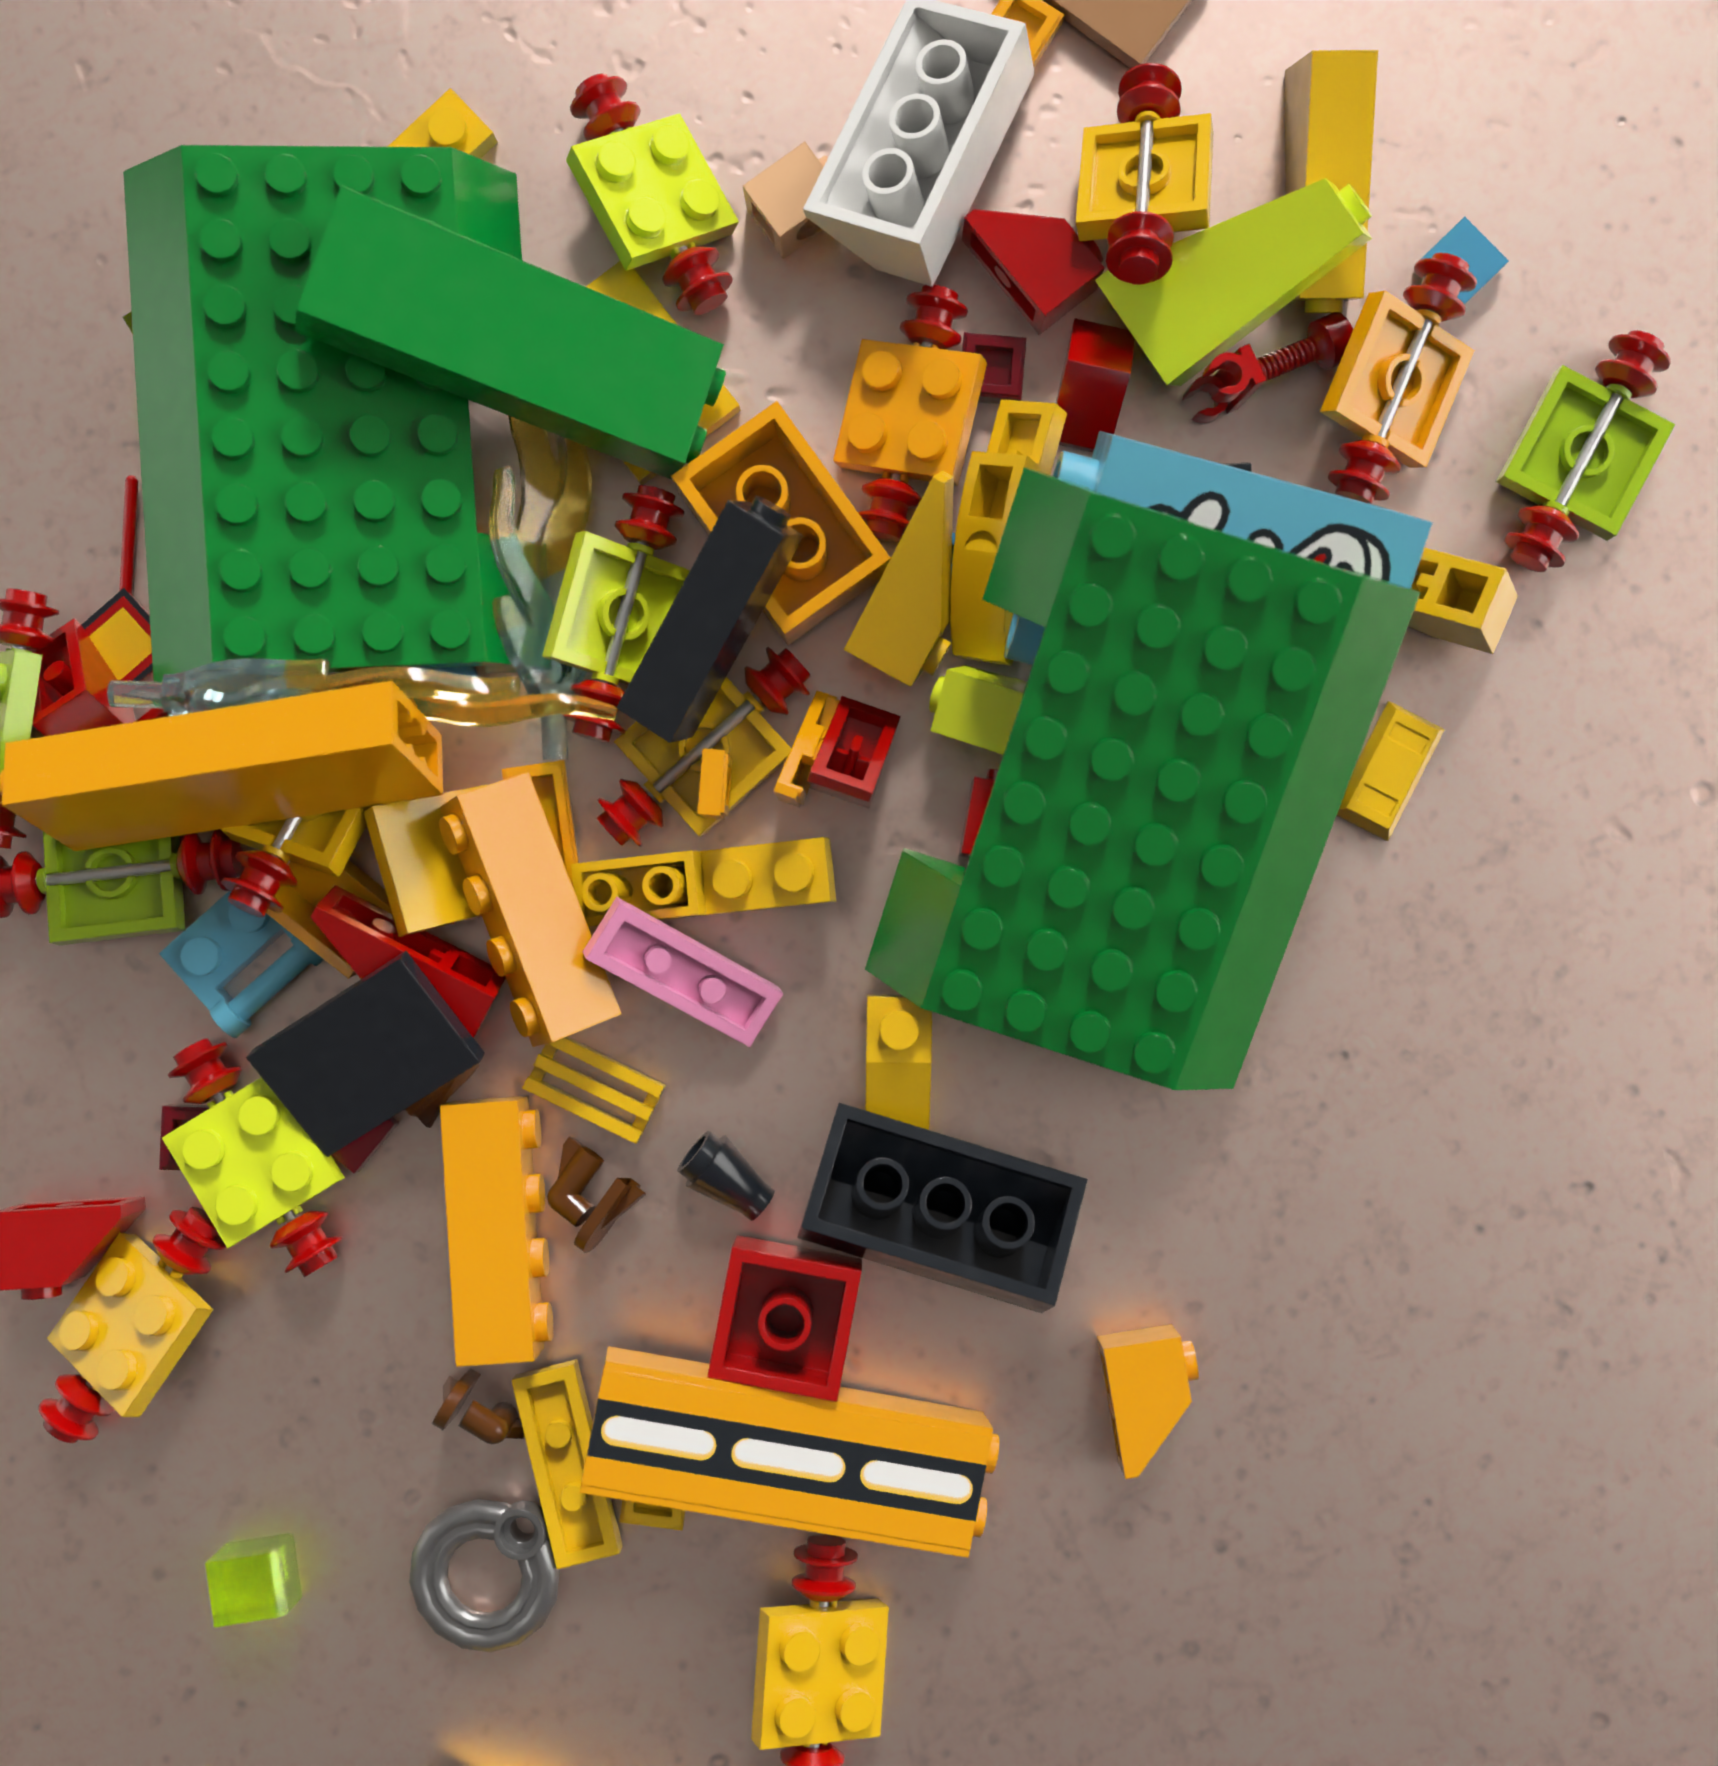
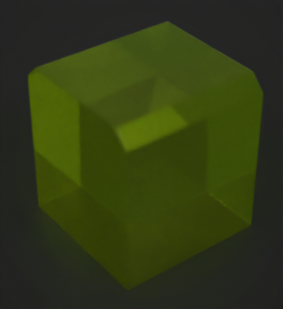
[205,1533,302,1628]

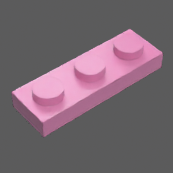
[583,897,783,1047]

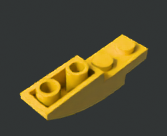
[950,400,1067,666]
[571,837,836,927]

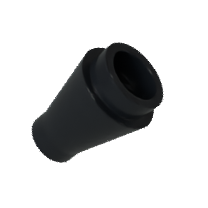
[677,1131,775,1221]

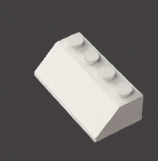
[803,0,1035,287]

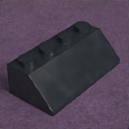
[797,1103,1088,1313]

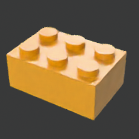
[671,401,891,646]

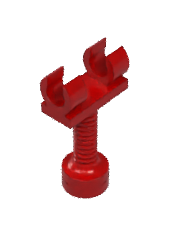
[1182,312,1353,424]

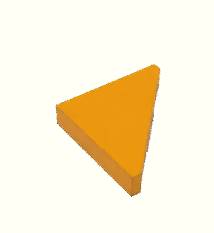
[774,690,840,807]

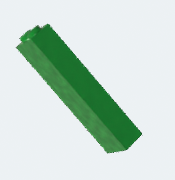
[295,185,726,480]

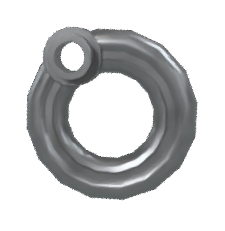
[409,1499,560,1652]

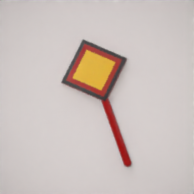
[81,475,153,694]

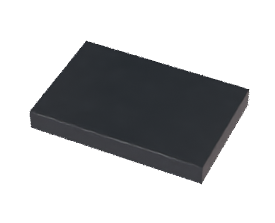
[246,951,485,1158]

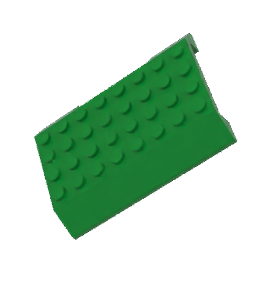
[123,145,549,687]
[865,467,1421,1090]

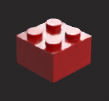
[707,1235,862,1402]

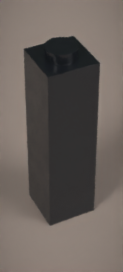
[616,496,804,743]

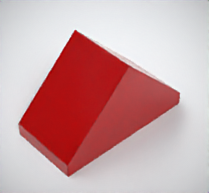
[1055,318,1135,452]
[808,696,901,809]

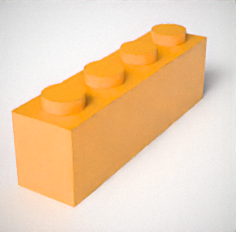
[439,772,622,1047]
[440,1095,553,1367]

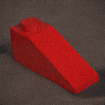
[310,885,506,1038]

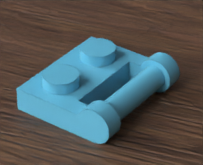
[159,891,324,1038]

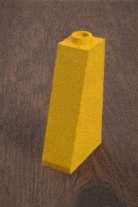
[1284,50,1378,313]

